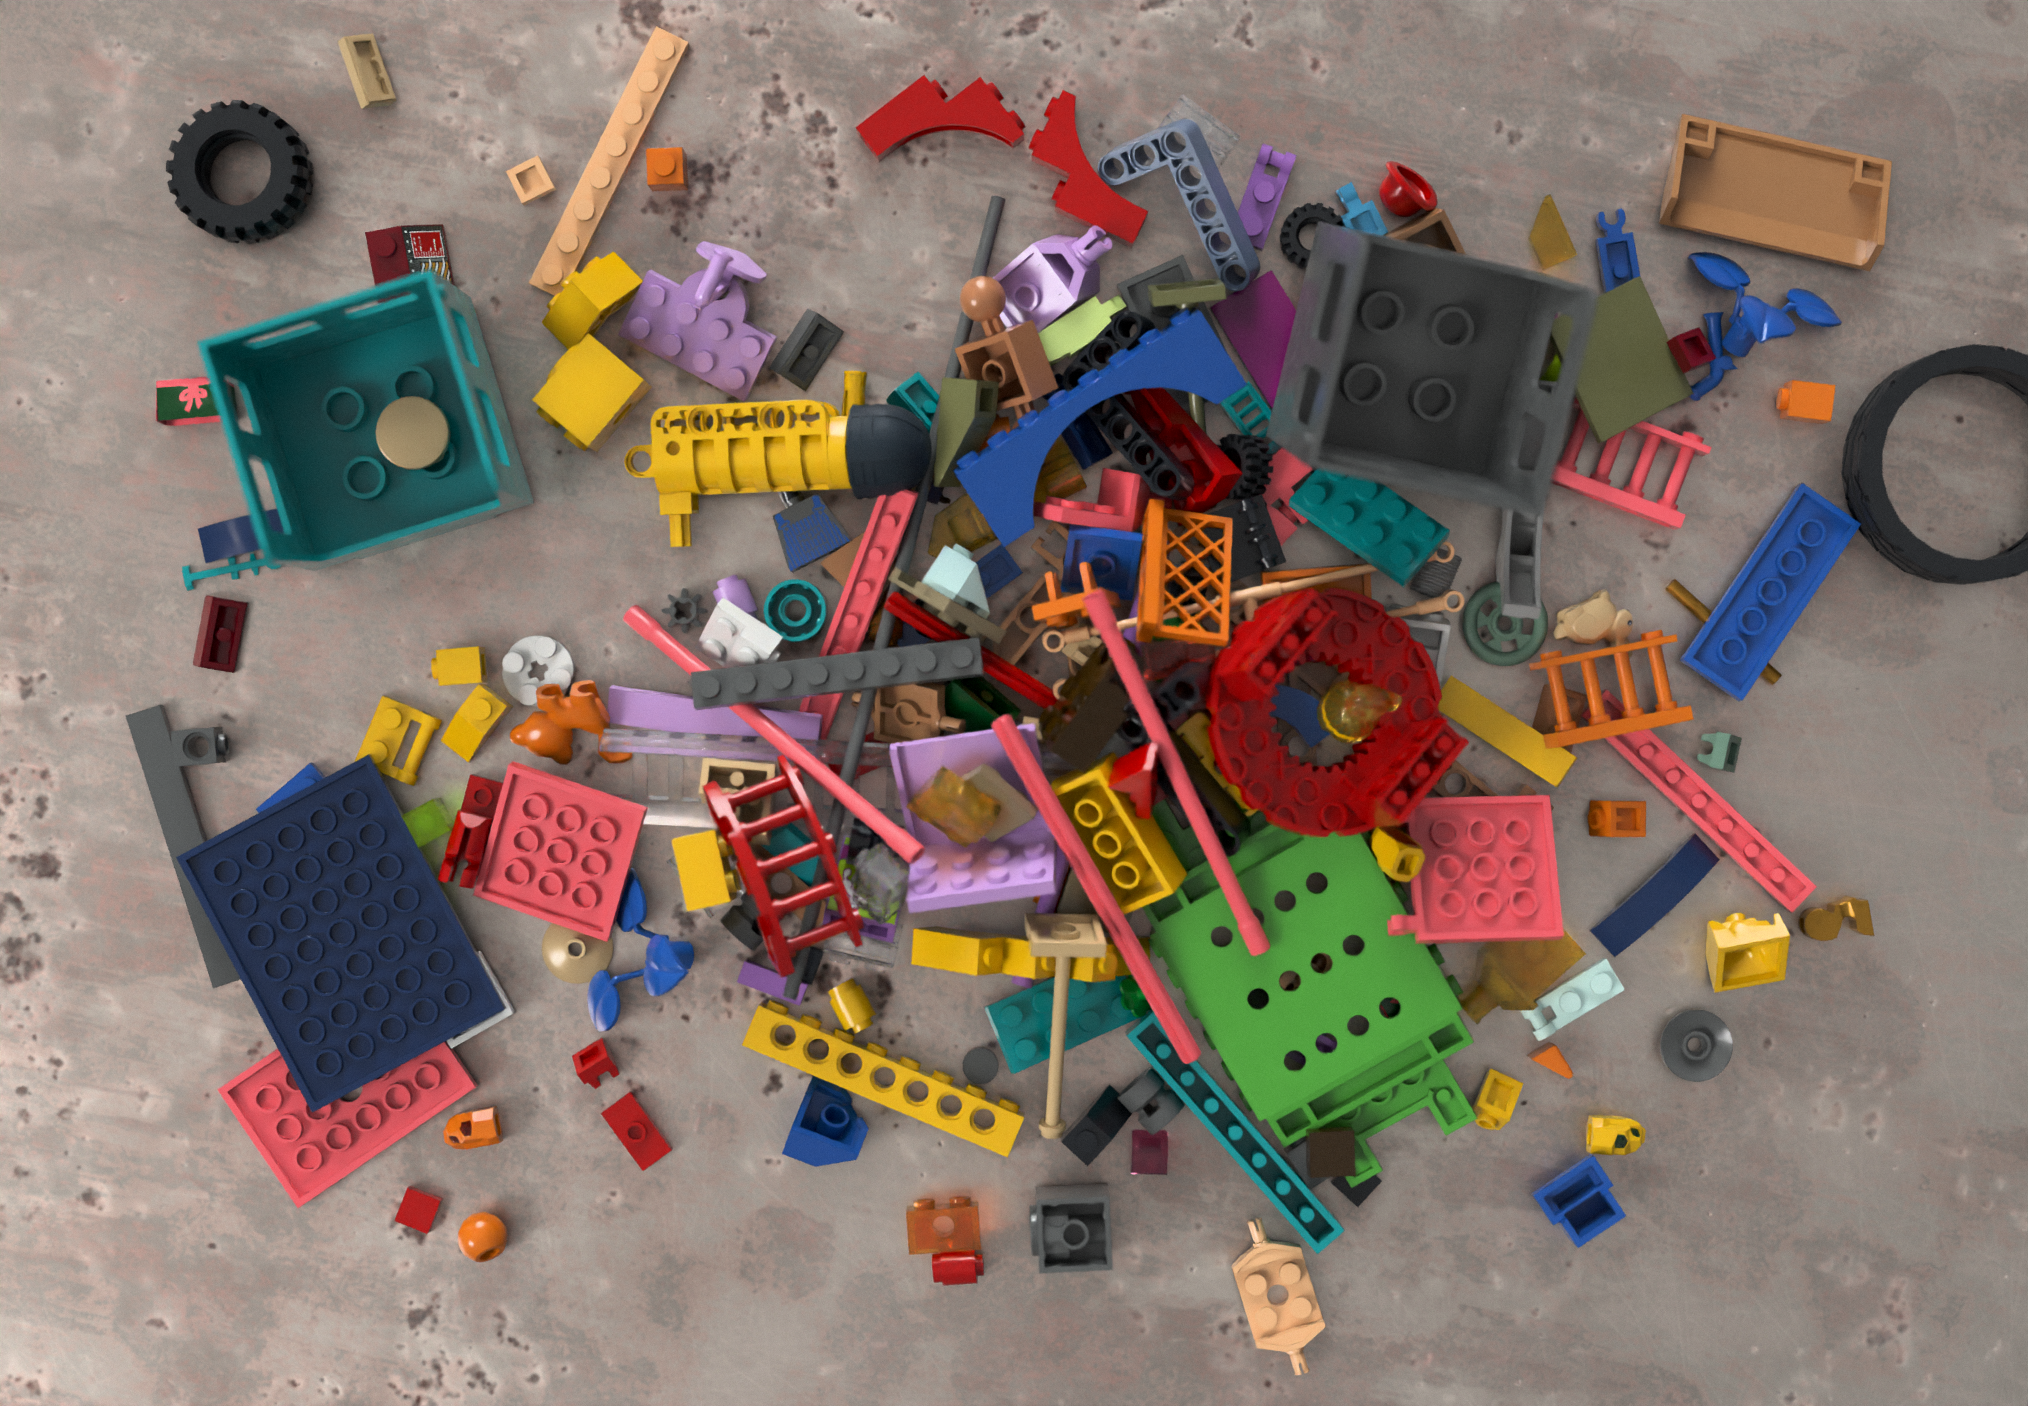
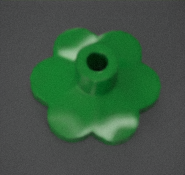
[1119,975,1152,1018]

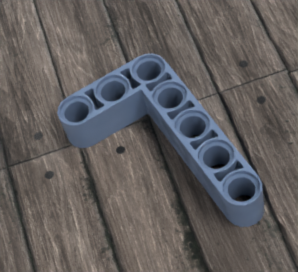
[1098,118,1260,291]

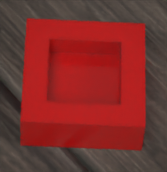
[394,1186,443,1234]

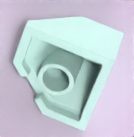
[922,543,991,619]

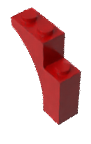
[856,75,1026,162]
[1028,90,1148,249]

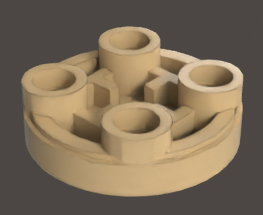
[376,396,451,470]

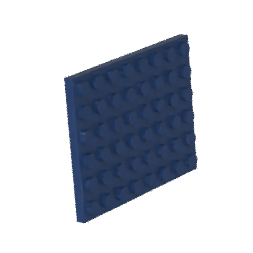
[176,755,506,1113]

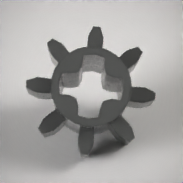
[662,588,708,633]

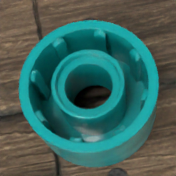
[764,579,828,642]

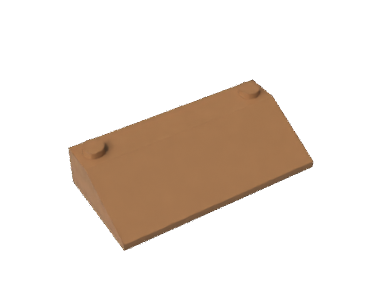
[1659,114,1892,271]

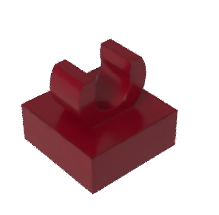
[1666,327,1716,374]

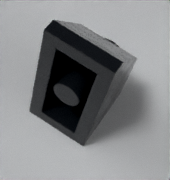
[1061,1084,1132,1166]

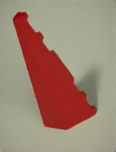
[1110,353,1242,526]

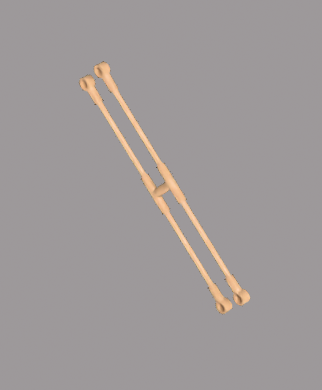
[1042,541,1464,699]

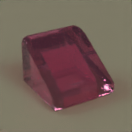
[1131,1130,1168,1175]

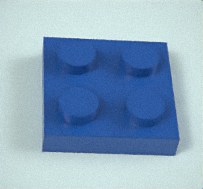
[1061,524,1142,601]

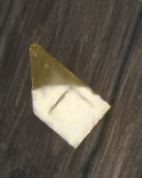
[1528,194,1577,271]

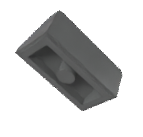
[770,309,844,391]

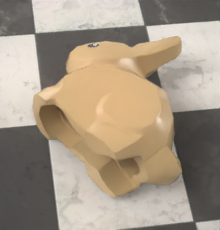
[1553,589,1633,658]

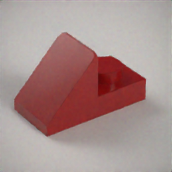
[1107,742,1158,820]

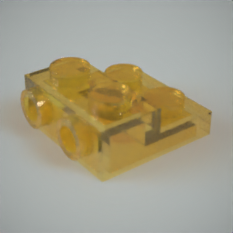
[906,765,1003,848]

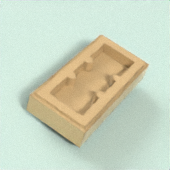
[338,33,397,109]

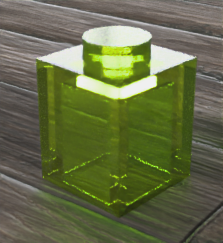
[402,798,454,848]

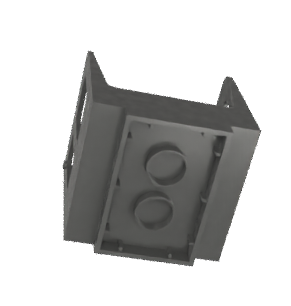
[1266,221,1597,517]

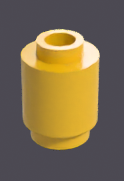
[828,978,876,1034]

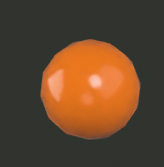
[457,1212,508,1262]

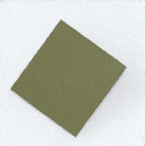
[1549,276,1693,443]

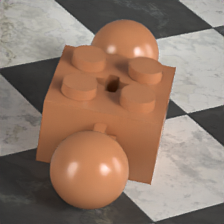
[955,276,1058,454]

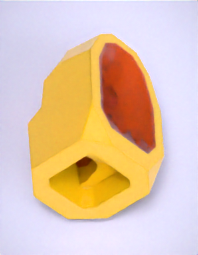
[1371,826,1426,882]

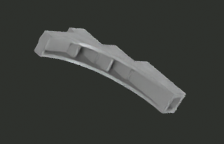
[1495,380,1558,619]

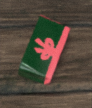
[156,377,237,426]

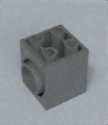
[1029,1184,1113,1273]

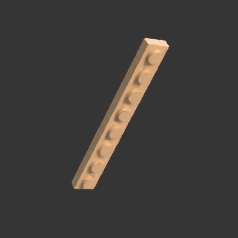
[529,26,690,296]

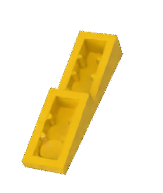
[1438,675,1578,788]

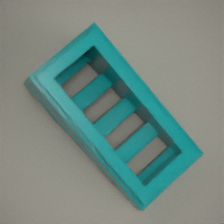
[1219,381,1281,454]

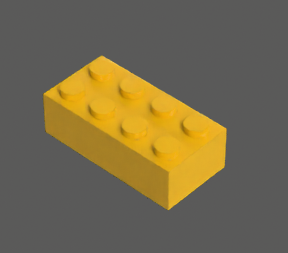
[1050,751,1188,915]

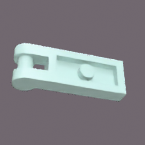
[1520,958,1625,1041]

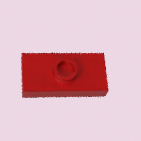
[601,1091,673,1171]

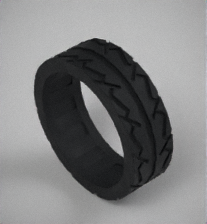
[1841,344,2028,585]

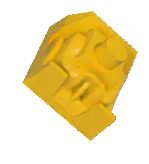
[1705,913,1790,993]

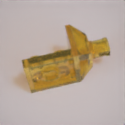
[1460,928,1586,1025]

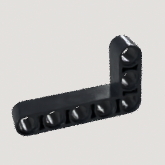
[1062,310,1195,501]
[1116,662,1251,857]

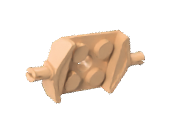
[1231,1217,1326,1375]

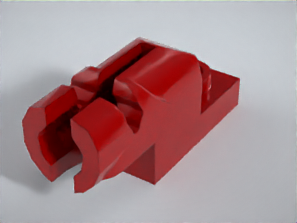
[438,774,503,889]

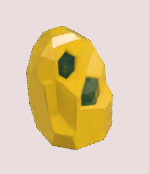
[1586,1115,1646,1155]

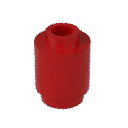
[932,1247,984,1286]

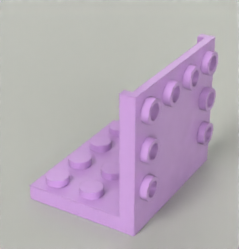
[889,723,1057,913]

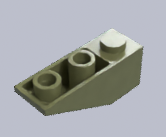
[934,377,999,487]

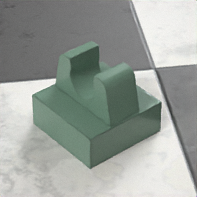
[1697,732,1742,773]

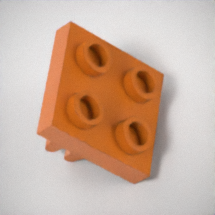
[1032,562,1121,629]

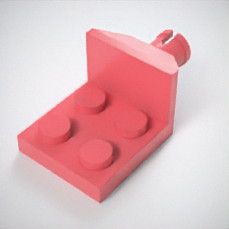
[1033,468,1172,532]

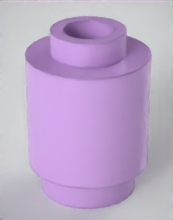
[712,575,758,620]

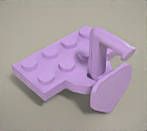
[618,241,777,402]

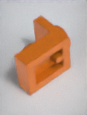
[1588,800,1646,837]

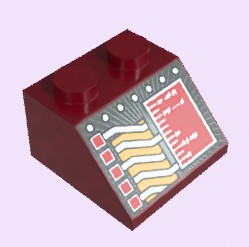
[365,224,455,304]

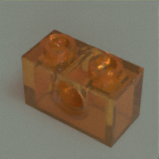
[906,1196,982,1255]

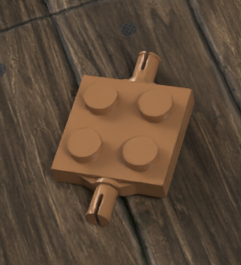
[851,682,966,744]

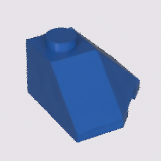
[782,1076,869,1167]

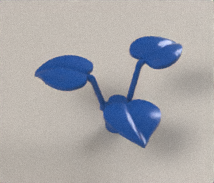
[1688,252,1842,357]
[587,868,694,1032]

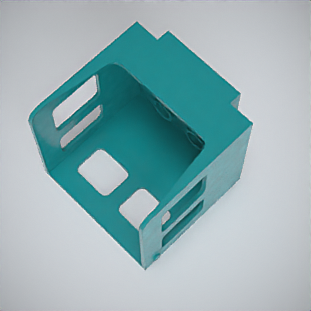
[197,269,534,571]

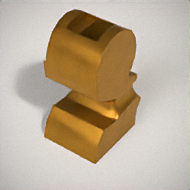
[1798,896,1874,941]

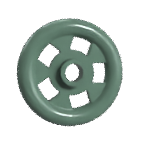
[1462,581,1548,666]

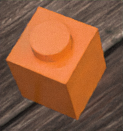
[646,147,688,191]
[1776,380,1836,424]

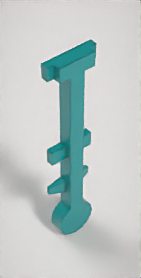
[182,553,283,591]

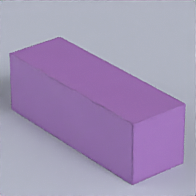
[737,959,809,1006]

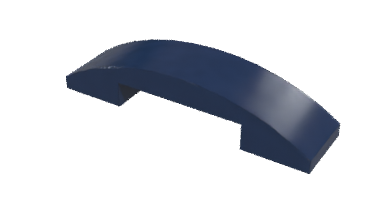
[198,509,284,564]
[1589,833,1720,957]

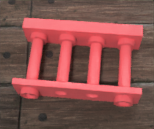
[1551,396,1712,530]

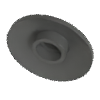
[1660,1009,1733,1082]

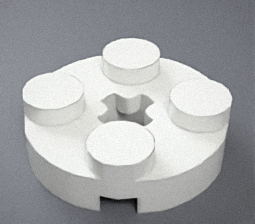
[502,635,576,707]

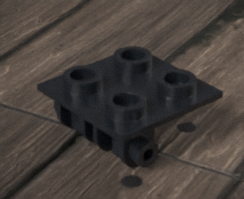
[1196,494,1286,583]

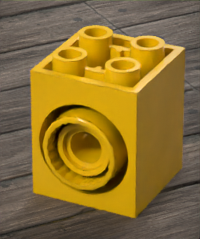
[532,333,652,452]

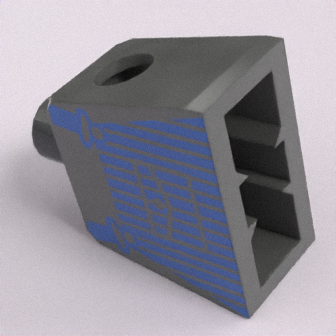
[773,491,852,573]

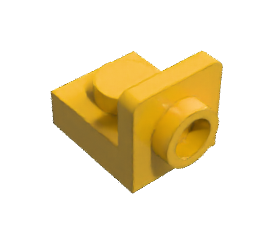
[1472,1068,1523,1130]

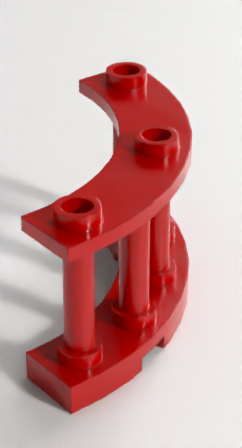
[702,754,864,978]

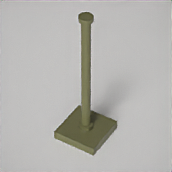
[1147,278,1226,509]

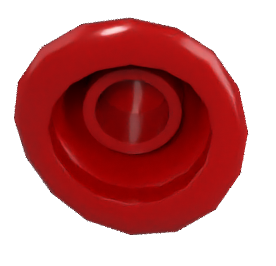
[1379,161,1438,217]

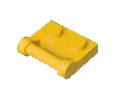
[355,695,442,786]

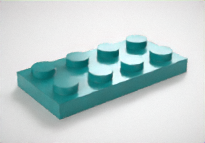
[1289,468,1450,587]
[984,975,1141,1074]

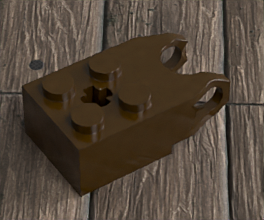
[1038,635,1145,774]

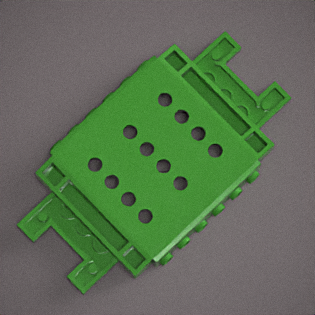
[1142,798,1477,1188]

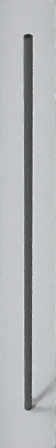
[782,196,1005,1001]

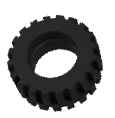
[166,100,314,244]

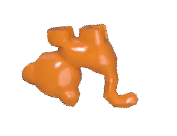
[510,680,634,765]

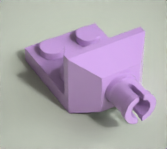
[993,226,1112,333]

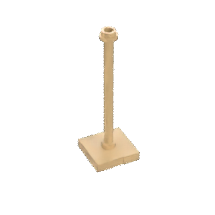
[1024,913,1106,1139]

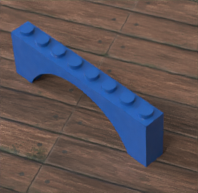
[953,307,1247,547]

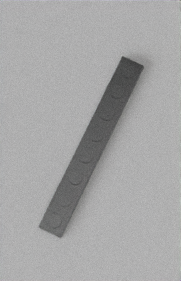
[691,638,984,710]

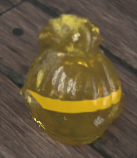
[1317,681,1402,744]

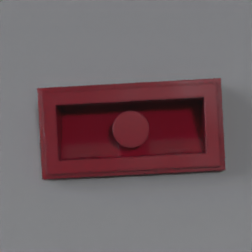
[193,595,247,673]

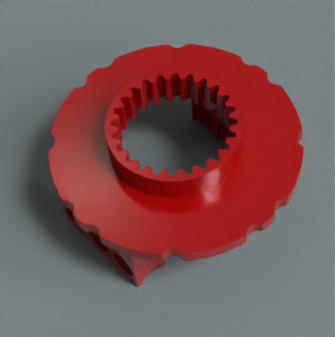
[1206,588,1469,838]

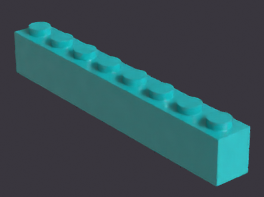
[1125,1009,1345,1254]

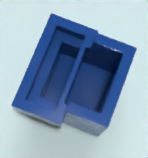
[1531,1154,1626,1248]

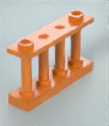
[1529,630,1694,749]

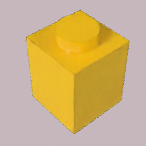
[431,646,488,686]

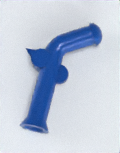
[1689,312,1738,401]

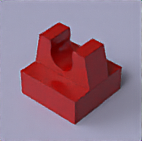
[572,1037,620,1089]

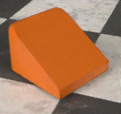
[1527,1042,1574,1079]

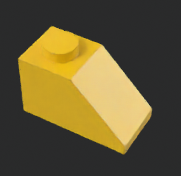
[440,684,514,763]

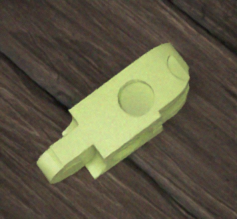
[1038,295,1127,366]

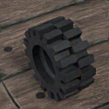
[1280,203,1345,270]
[1217,434,1273,500]

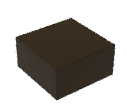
[1306,1127,1356,1178]

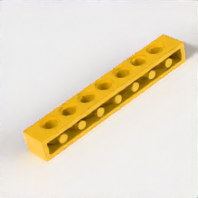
[742,1000,1025,1157]

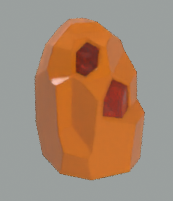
[443,1105,503,1150]

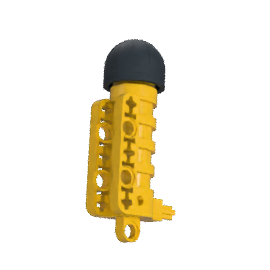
[624,400,932,547]

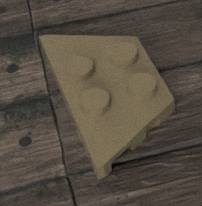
[888,567,1006,644]

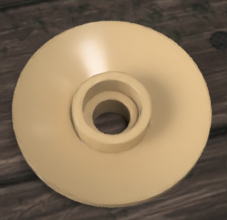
[542,923,614,984]

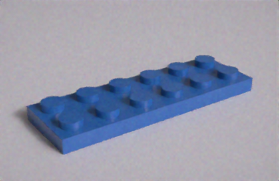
[1680,483,1861,701]

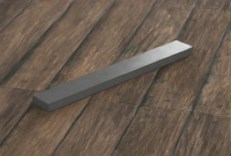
[126,705,241,988]

